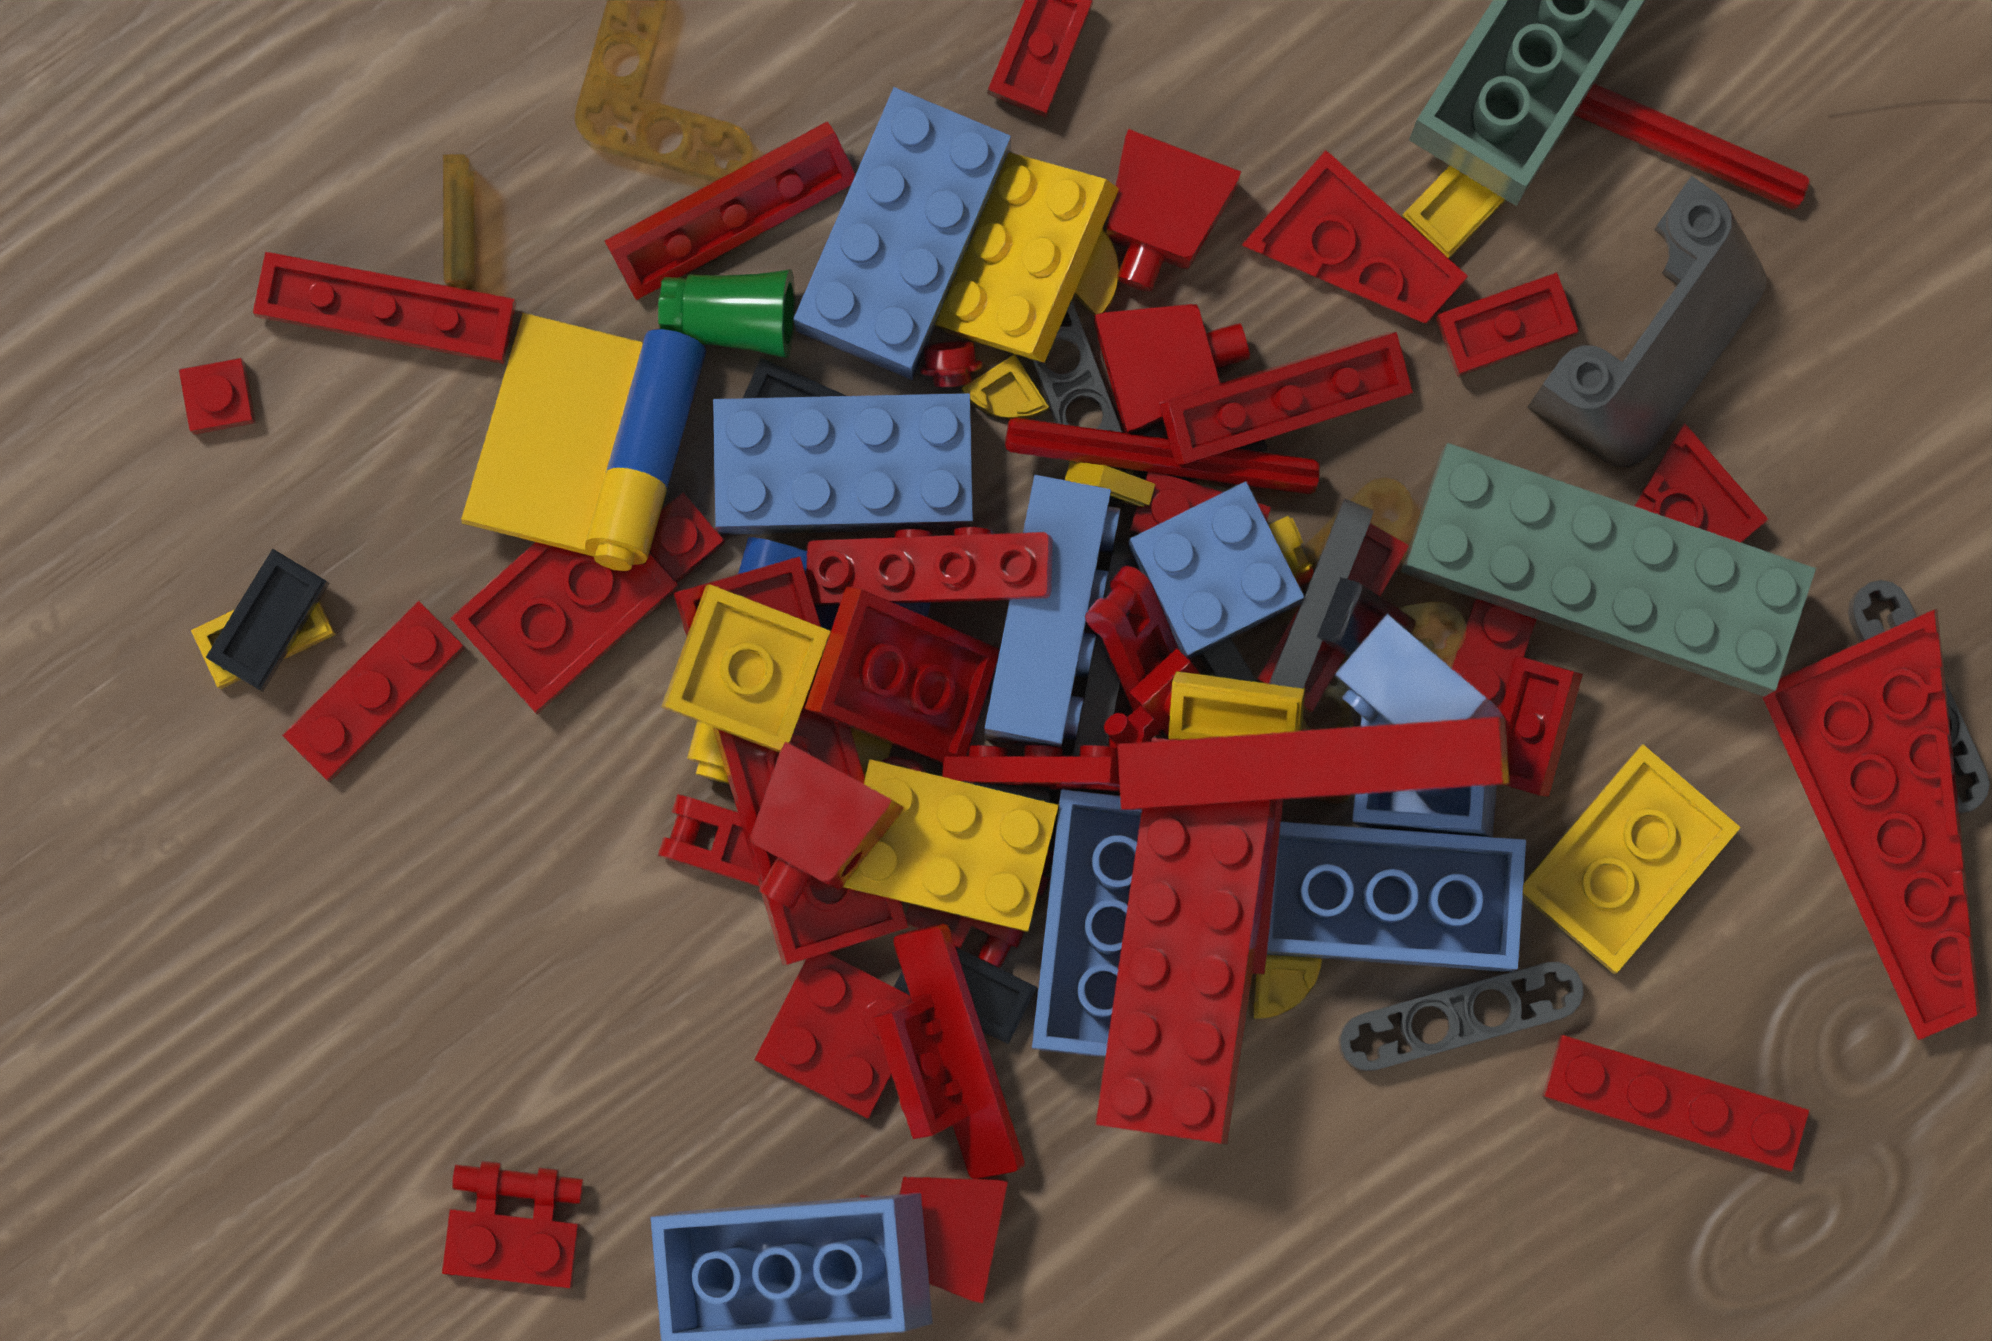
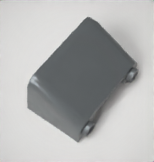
[1527,176,1766,467]

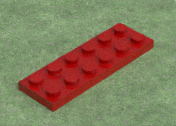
[674,556,909,965]
[1095,737,1277,1144]

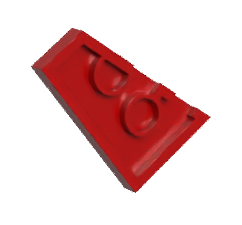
[1242,150,1468,324]
[1634,423,1768,543]

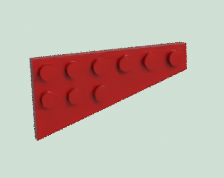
[1762,609,1980,1040]

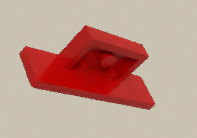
[806,527,1053,606]
[873,924,1025,1179]

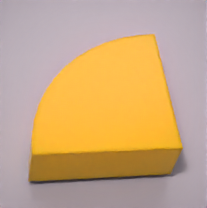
[1074,229,1119,317]
[961,354,1049,420]
[1065,461,1155,507]
[1268,516,1314,587]
[1253,955,1322,1019]

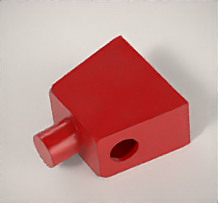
[1106,129,1241,292]
[1094,304,1250,435]
[750,742,903,910]
[859,1177,1008,1303]

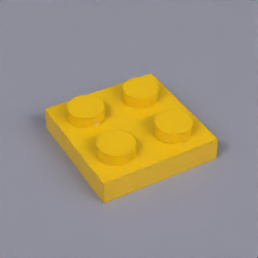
[661,585,830,753]

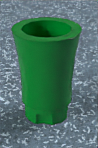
[658,269,795,358]

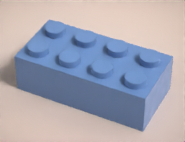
[793,87,1011,380]
[713,393,973,535]
[985,475,1121,748]
[1032,790,1142,1058]
[1267,822,1526,972]
[650,1193,933,1341]

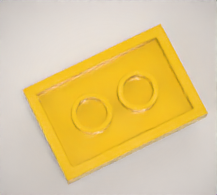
[935,152,1119,363]
[1523,744,1741,974]
[843,759,1059,932]

